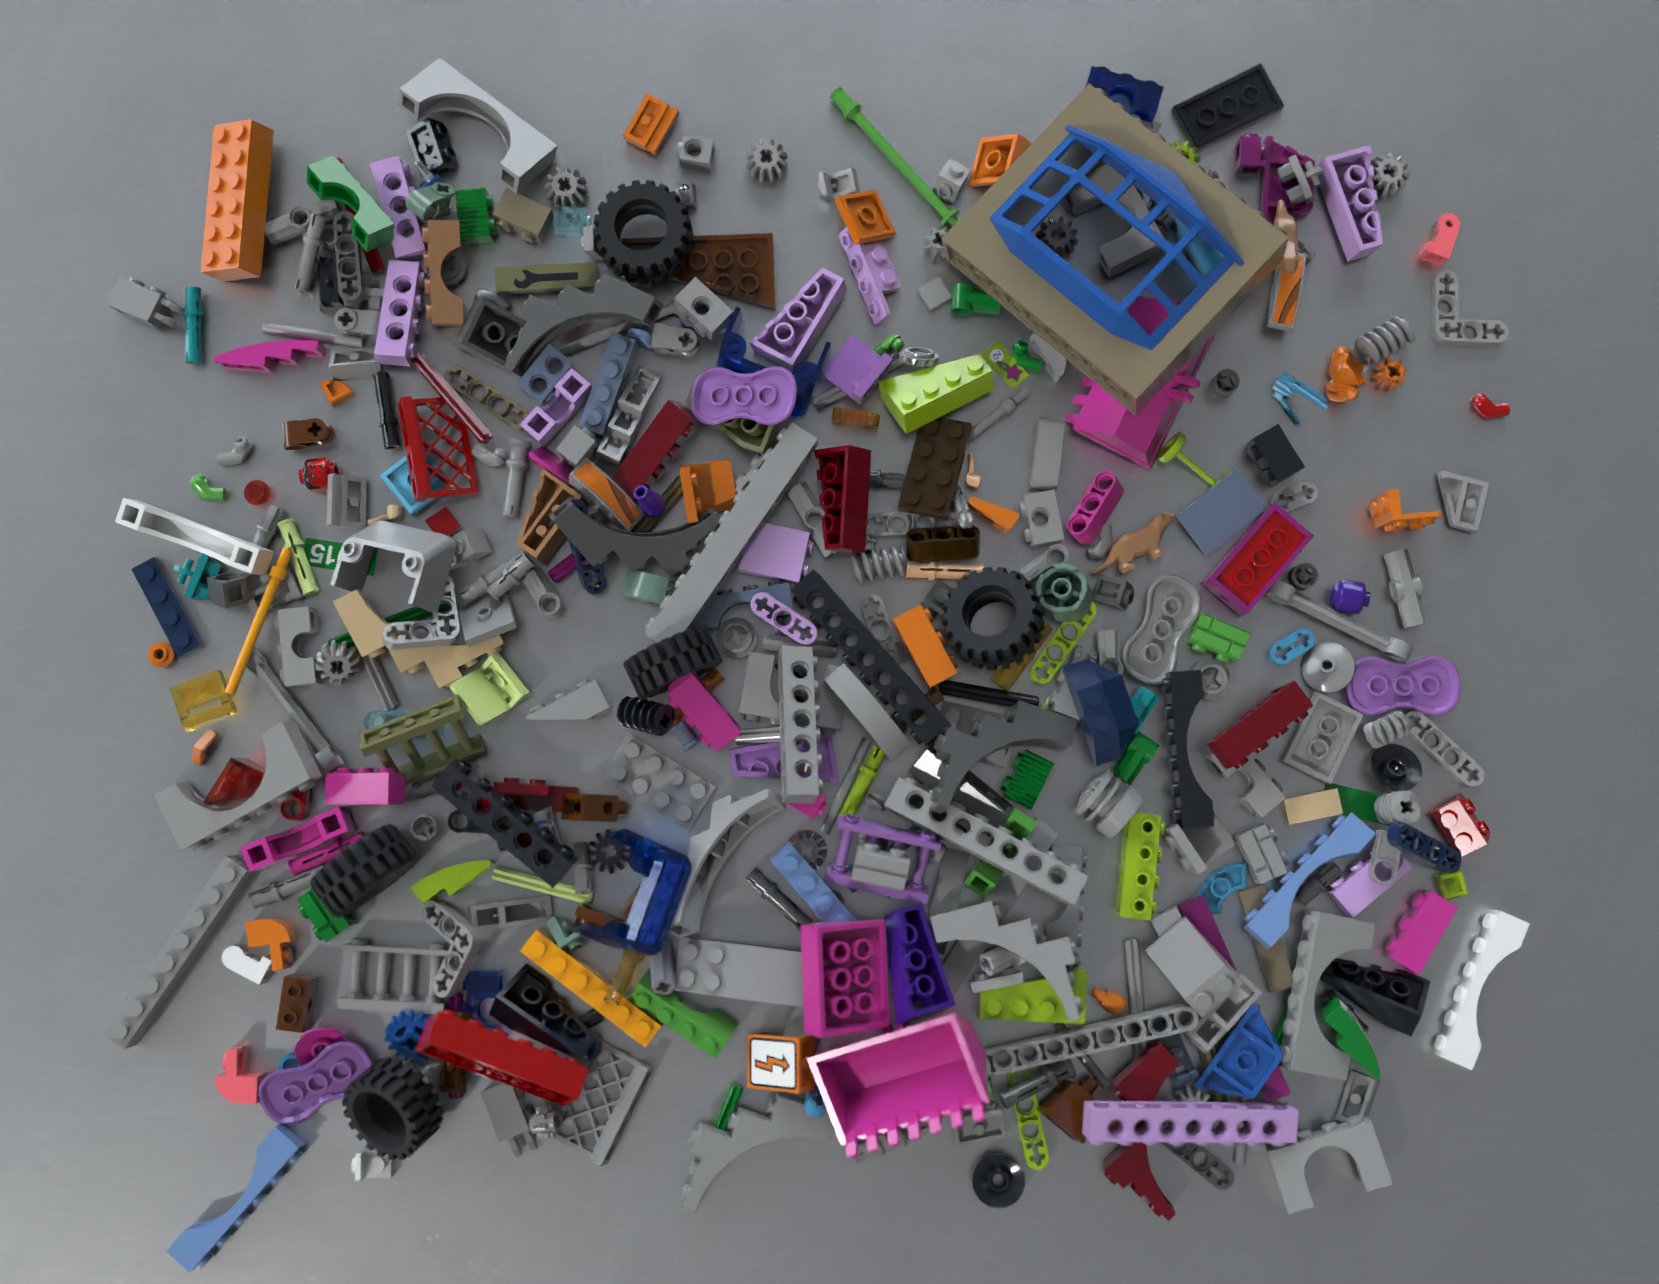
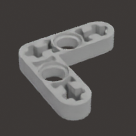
[1432,270,1509,346]
[382,575,460,650]
[861,594,948,664]
[422,900,482,998]

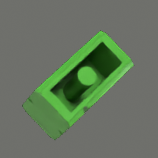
[1187,613,1250,665]

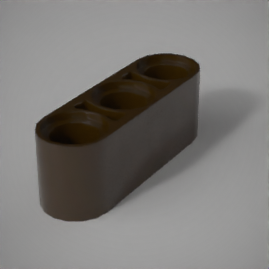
[906,525,980,562]

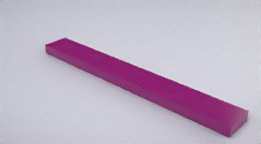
[1179,895,1291,1103]

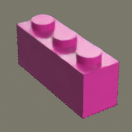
[667,672,741,751]
[325,768,405,805]
[1384,889,1458,975]

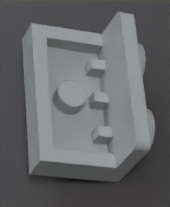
[949,1102,1008,1149]

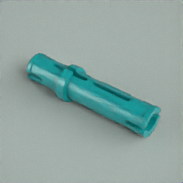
[182,286,204,365]

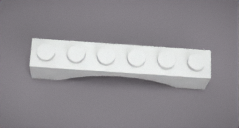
[115,498,274,576]
[1434,909,1530,1070]

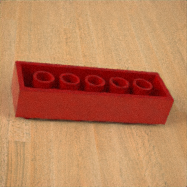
[415,1010,589,1106]

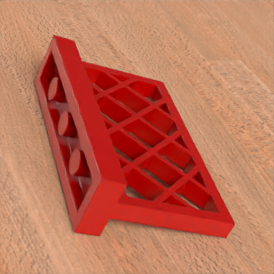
[398,396,478,503]

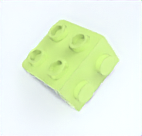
[450,652,529,725]

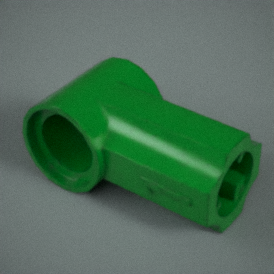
[951,283,1001,315]
[1112,731,1160,785]

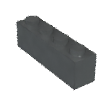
[909,742,1014,837]

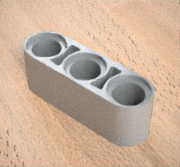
[1030,416,1065,492]

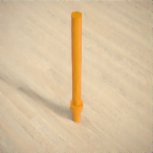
[224,547,293,696]

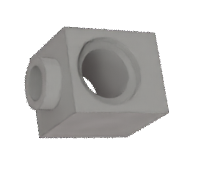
[676,134,715,173]

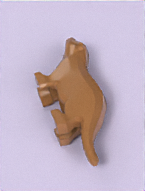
[1273,200,1301,274]
[1091,512,1175,575]

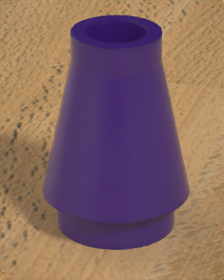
[633,485,665,517]

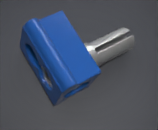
[414,159,443,189]

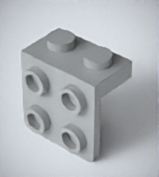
[1164,811,1234,874]

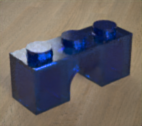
[1085,66,1164,123]
[461,968,503,1031]

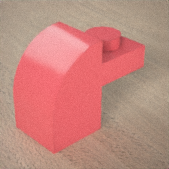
[215,1046,266,1104]

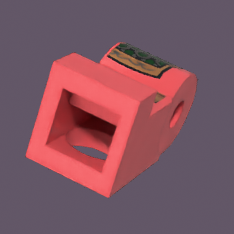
[1417,213,1461,266]

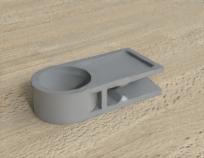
[1368,830,1405,884]

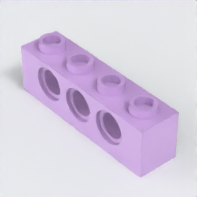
[370,155,428,262]
[374,260,427,366]

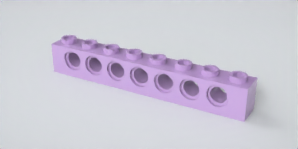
[1082,1101,1299,1146]

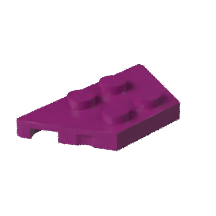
[1260,135,1315,225]

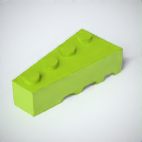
[879,354,994,434]

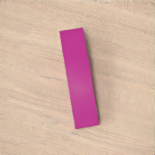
[214,340,326,372]

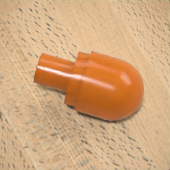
[1091,987,1127,1015]

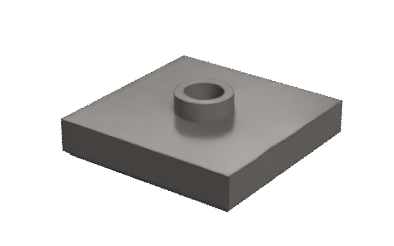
[458,592,517,647]

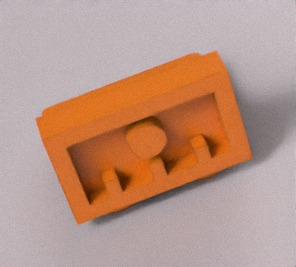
[680,459,736,523]

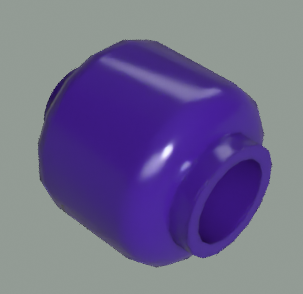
[1330,579,1371,614]

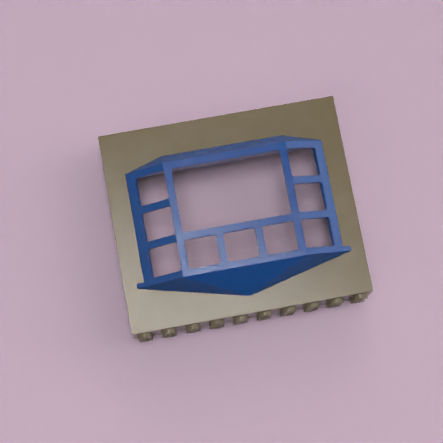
[942,84,1289,416]

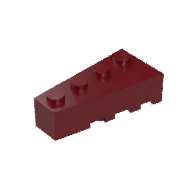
[611,400,701,501]
[814,445,871,554]
[1206,680,1314,769]

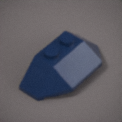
[1062,659,1139,766]

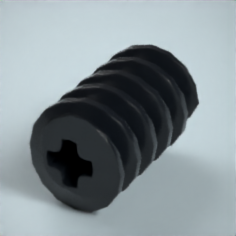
[617,696,675,736]

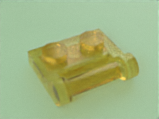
[169,670,237,732]

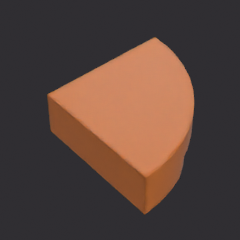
[319,379,355,406]
[192,730,217,766]

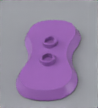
[691,366,797,425]
[1347,656,1460,716]
[258,1041,373,1125]

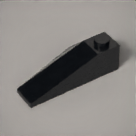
[489,964,596,1060]

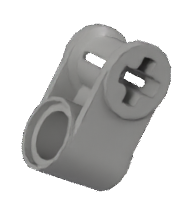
[334,308,381,340]
[649,323,700,357]

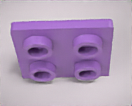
[821,335,893,405]

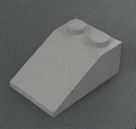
[1145,916,1243,1017]

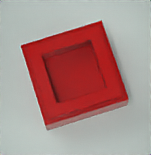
[425,506,462,537]

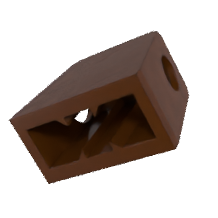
[561,793,628,822]
[1036,1075,1099,1144]

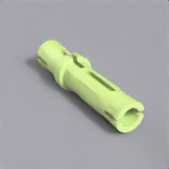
[277,519,319,596]

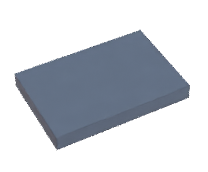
[1176,468,1266,556]

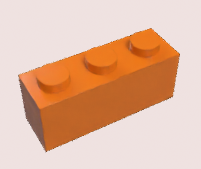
[892,604,959,689]

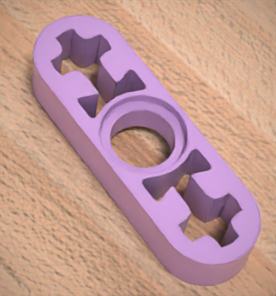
[750,592,817,645]

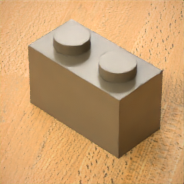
[493,188,555,244]

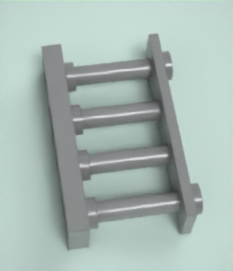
[337,938,449,1014]

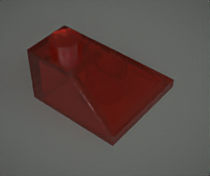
[203,757,265,806]

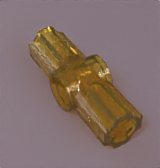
[990,622,1053,692]

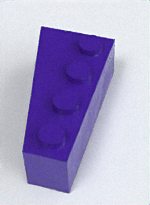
[885,903,955,1025]

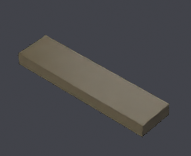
[1237,884,1293,993]

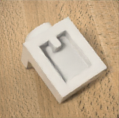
[351,1149,394,1181]

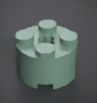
[1036,563,1092,622]

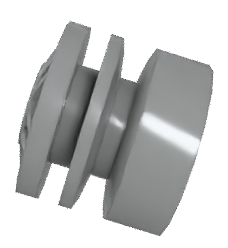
[1074,769,1143,839]

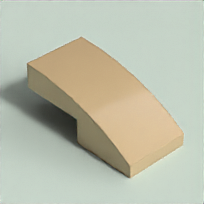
[1284,788,1343,825]

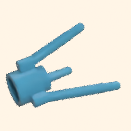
[1272,372,1329,424]

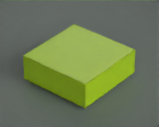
[1434,869,1469,900]

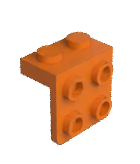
[1370,489,1442,532]

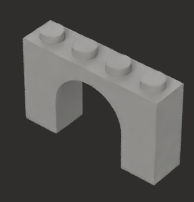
[1065,164,1167,278]
[739,651,851,735]
[1265,1115,1393,1214]

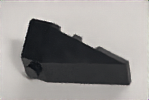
[1320,958,1431,1037]

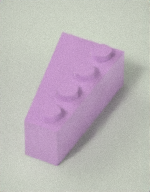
[1317,145,1383,261]
[749,268,847,375]

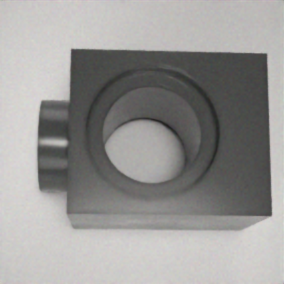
[207,572,249,609]

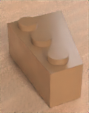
[516,468,589,565]

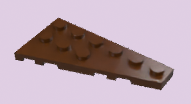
[622,233,775,309]

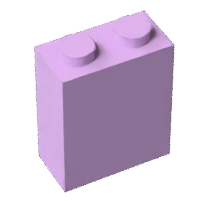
[739,523,814,585]

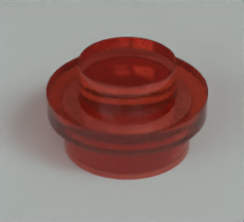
[244,480,270,506]

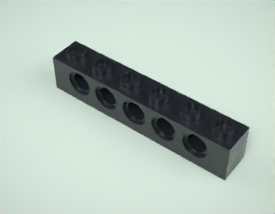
[431,758,578,888]

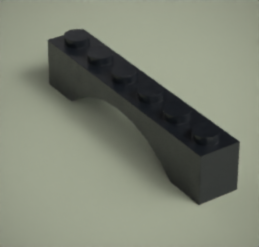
[1162,670,1215,829]

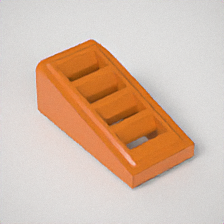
[967,497,1021,534]

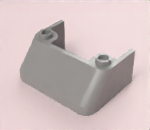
[330,520,456,613]

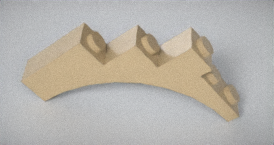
[333,590,506,690]

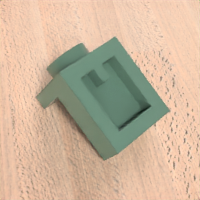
[546,916,590,951]

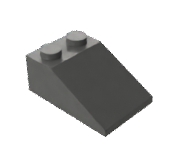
[454,298,542,376]

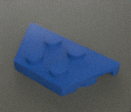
[1195,1003,1284,1099]

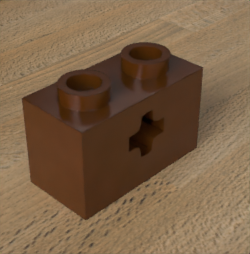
[276,973,319,1033]

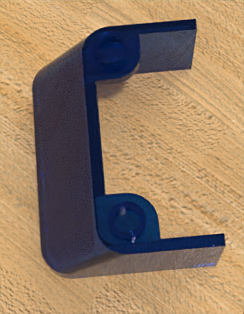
[715,307,831,419]
[573,828,691,956]

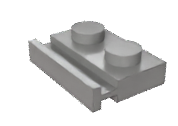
[326,473,367,529]

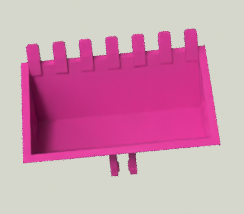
[1064,296,1214,471]
[807,1013,991,1159]

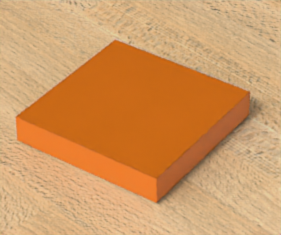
[834,190,896,245]

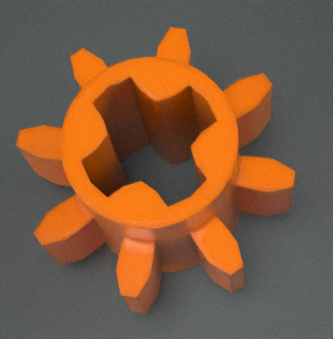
[1373,357,1408,391]

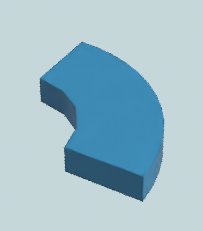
[1195,862,1247,914]

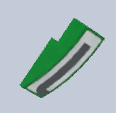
[1321,995,1381,1079]

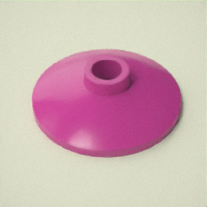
[294,1028,348,1066]

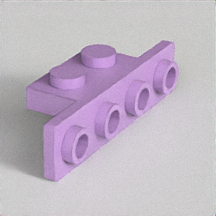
[839,227,902,325]

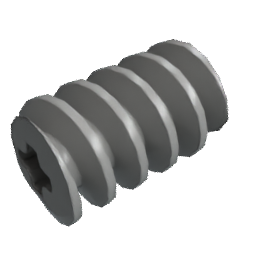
[1355,317,1415,364]
[851,544,906,584]
[1374,790,1421,825]

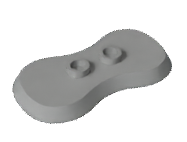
[1122,574,1201,686]

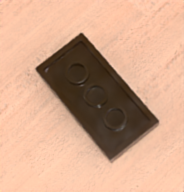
[897,417,972,521]

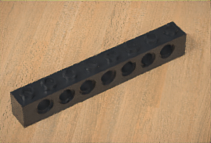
[791,569,952,746]

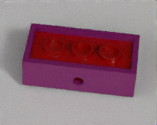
[1202,502,1314,616]

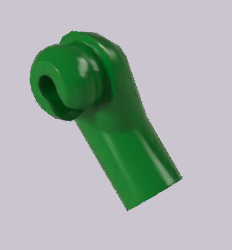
[1012,340,1043,373]

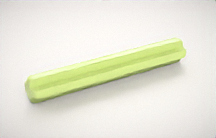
[492,866,594,904]

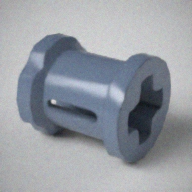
[670,720,702,752]

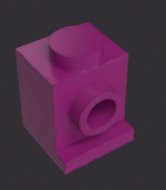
[1235,133,1266,175]

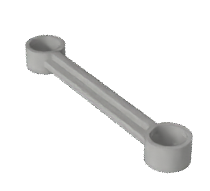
[1267,580,1413,663]
[238,646,345,773]

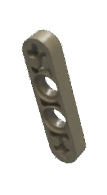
[445,365,530,431]

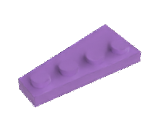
[729,733,840,783]

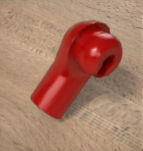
[1472,393,1510,419]

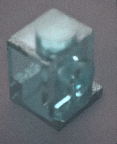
[553,205,592,239]

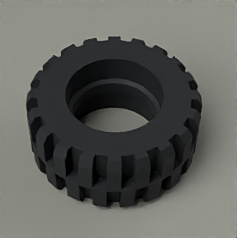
[593,180,694,284]
[941,567,1045,671]
[310,824,417,918]

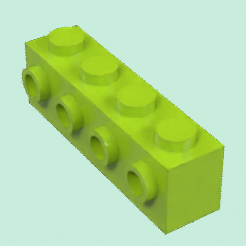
[1115,813,1165,921]

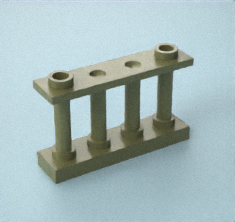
[359,694,485,785]

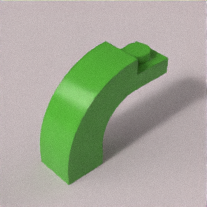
[963,808,1037,898]

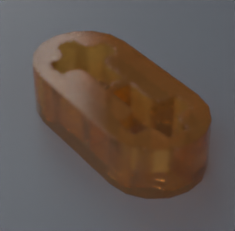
[831,408,880,430]

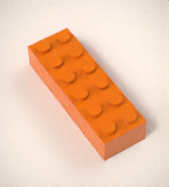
[201,119,274,281]

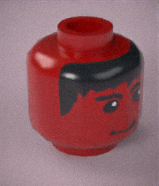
[299,457,339,492]

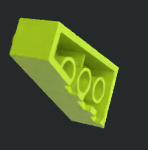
[977,968,1087,1024]

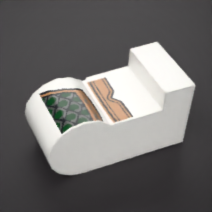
[222,944,273,985]

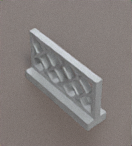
[554,1040,655,1167]

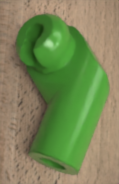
[873,334,905,356]
[190,474,227,501]

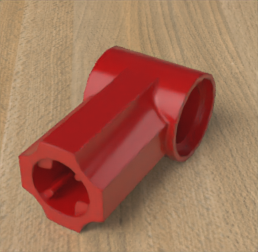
[280,789,311,821]

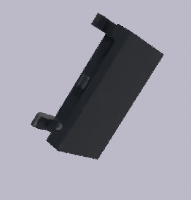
[316,253,345,312]

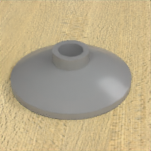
[1301,642,1355,693]

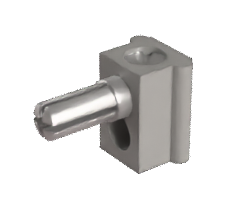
[676,180,697,210]

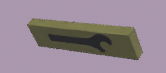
[494,262,597,295]

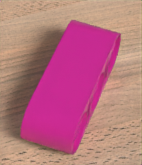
[1067,471,1124,545]

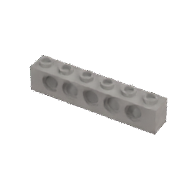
[777,646,823,804]

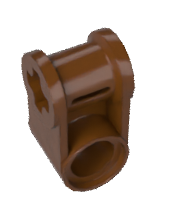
[281,418,335,450]

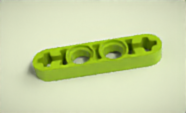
[1029,601,1097,685]
[1008,1068,1049,1170]

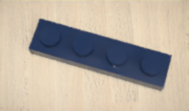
[131,557,204,659]

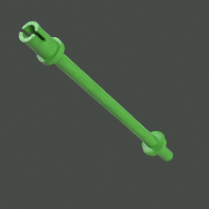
[830,86,960,227]

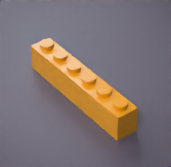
[520,928,663,1048]

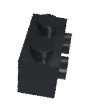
[1246,424,1305,487]

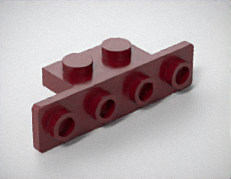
[482,777,579,812]

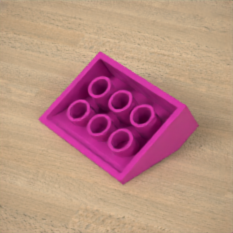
[800,919,889,1038]

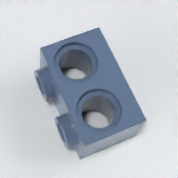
[517,344,573,404]

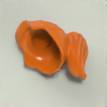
[1325,346,1366,402]

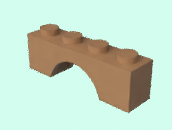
[422,220,464,326]

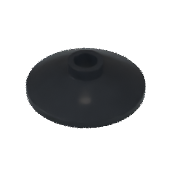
[1370,744,1422,791]
[972,1153,1025,1208]

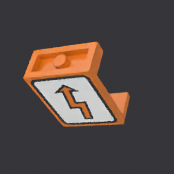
[746,1031,815,1093]

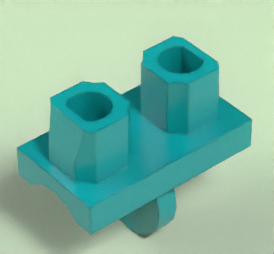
[173,553,222,600]

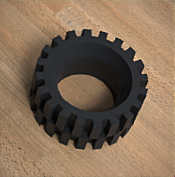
[623,625,723,700]
[342,1057,443,1160]

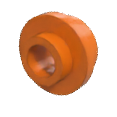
[148,642,175,668]

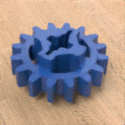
[384,1009,433,1063]

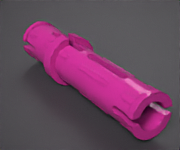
[288,831,365,876]

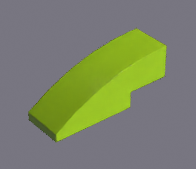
[410,859,496,904]

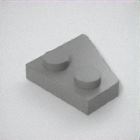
[1437,470,1489,533]

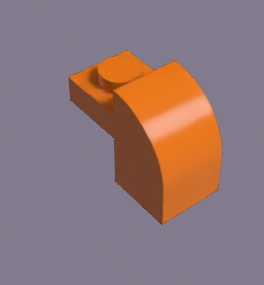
[245,917,298,971]

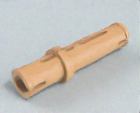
[906,561,984,581]

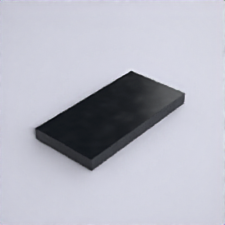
[1172,63,1284,151]

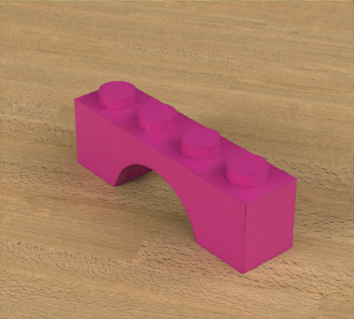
[240,807,356,872]

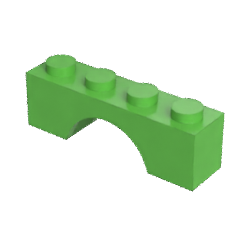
[628,967,738,1059]

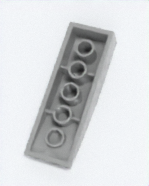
[673,937,803,1007]

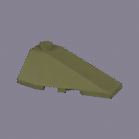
[686,381,792,454]

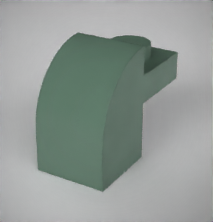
[621,570,677,605]

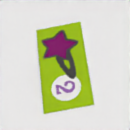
[981,340,1029,390]

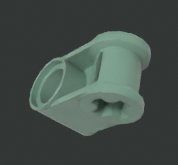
[405,182,455,222]

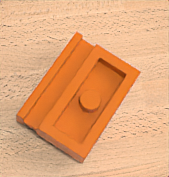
[623,93,679,156]

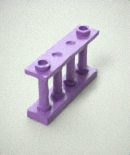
[824,814,941,905]

